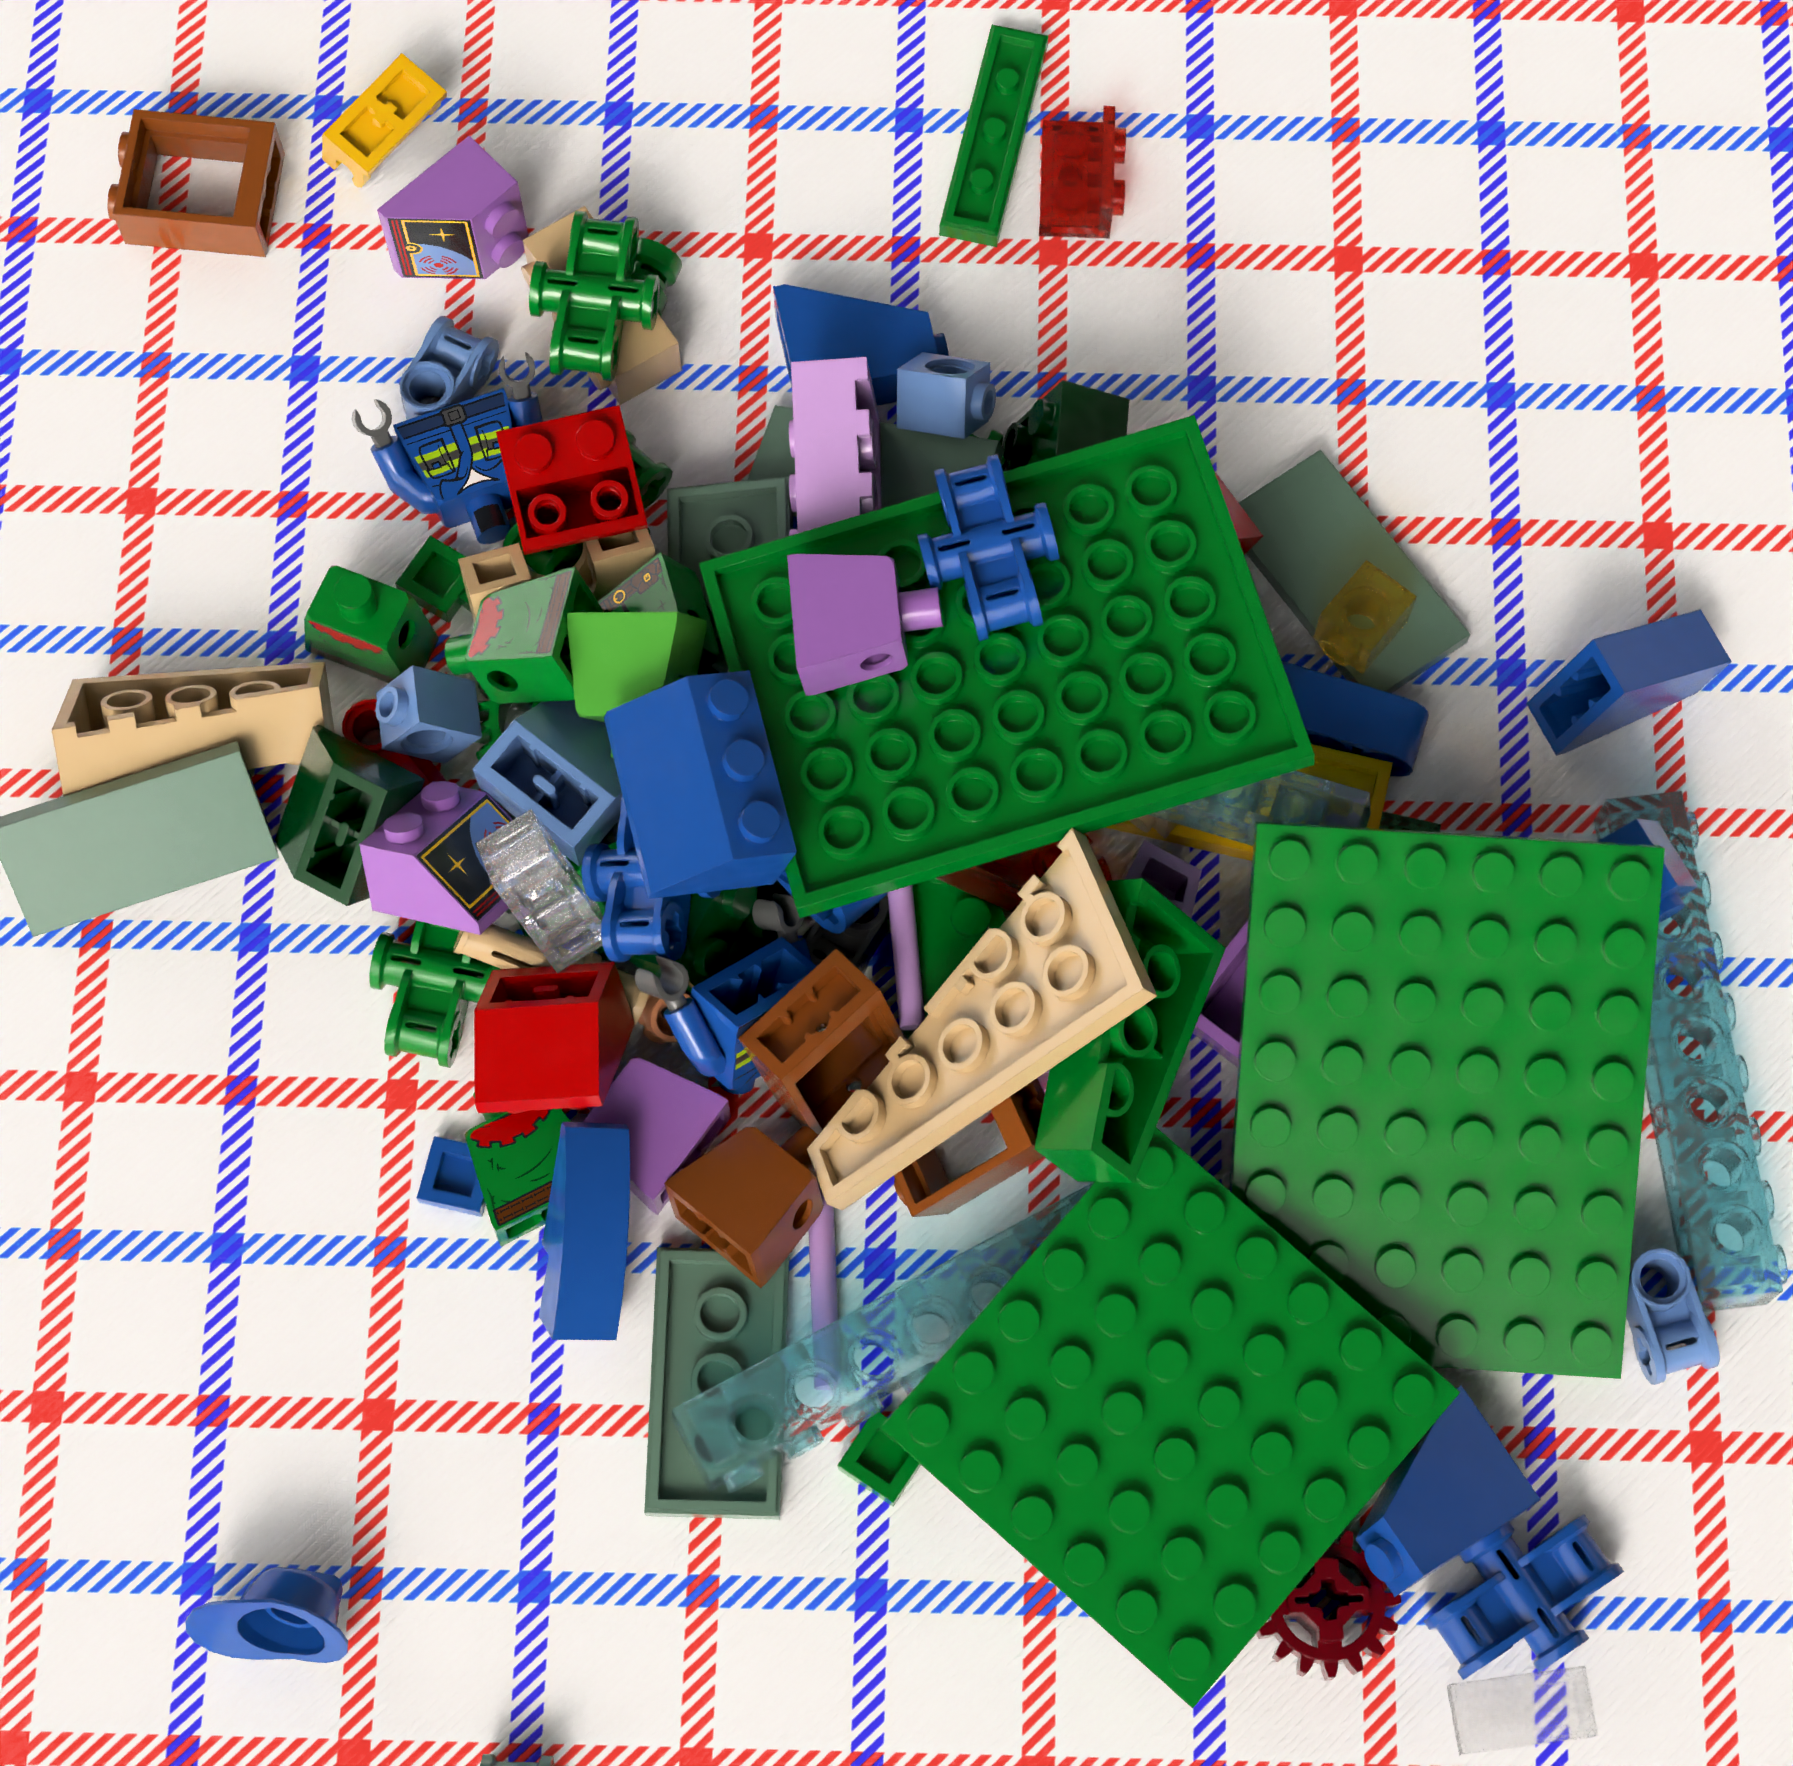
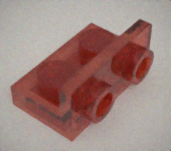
[1039,105,1126,239]

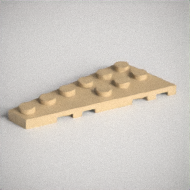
[807,828,1157,1210]

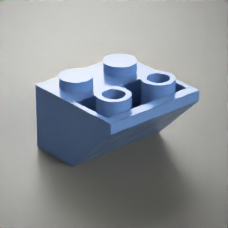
[472,700,622,867]

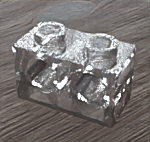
[475,809,603,973]

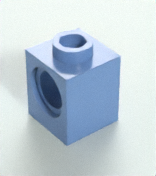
[896,352,996,439]
[375,665,482,764]

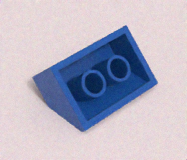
[604,670,797,899]

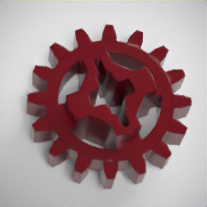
[1256,1530,1401,1681]

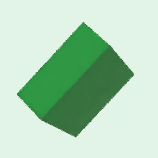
[395,536,466,623]
[837,1410,921,1507]

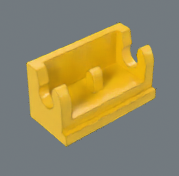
[322,53,447,187]

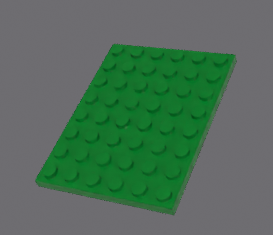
[699,415,1315,918]
[1229,821,1665,1379]

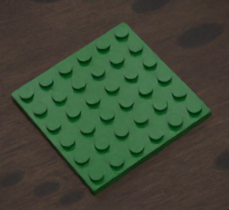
[880,1127,1460,1708]

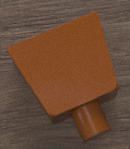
[664,1126,824,1288]

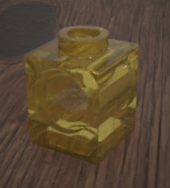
[1313,560,1417,674]

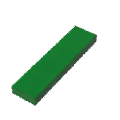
[939,24,1048,247]

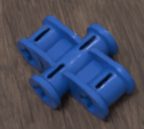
[917,454,1059,641]
[581,795,722,962]
[1424,1514,1624,1680]

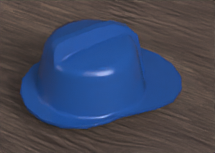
[185,1567,348,1663]

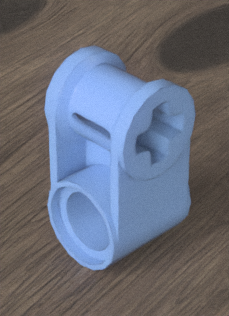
[399,316,499,420]
[1626,1248,1720,1385]

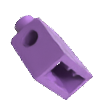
[787,554,943,696]
[583,1056,731,1215]

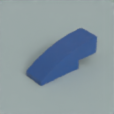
[539,1122,630,1340]

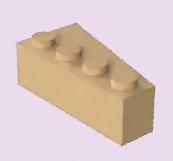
[52,662,335,796]

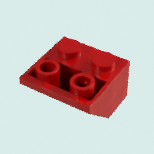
[496,405,648,555]
[474,962,635,1114]

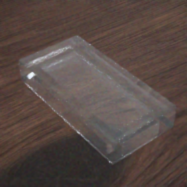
[1447,1666,1598,1756]

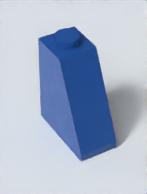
[773,284,949,406]
[1526,609,1732,756]
[1355,1385,1541,1597]

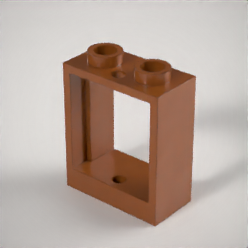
[107,109,285,257]
[738,949,905,1135]
[894,1078,1045,1217]

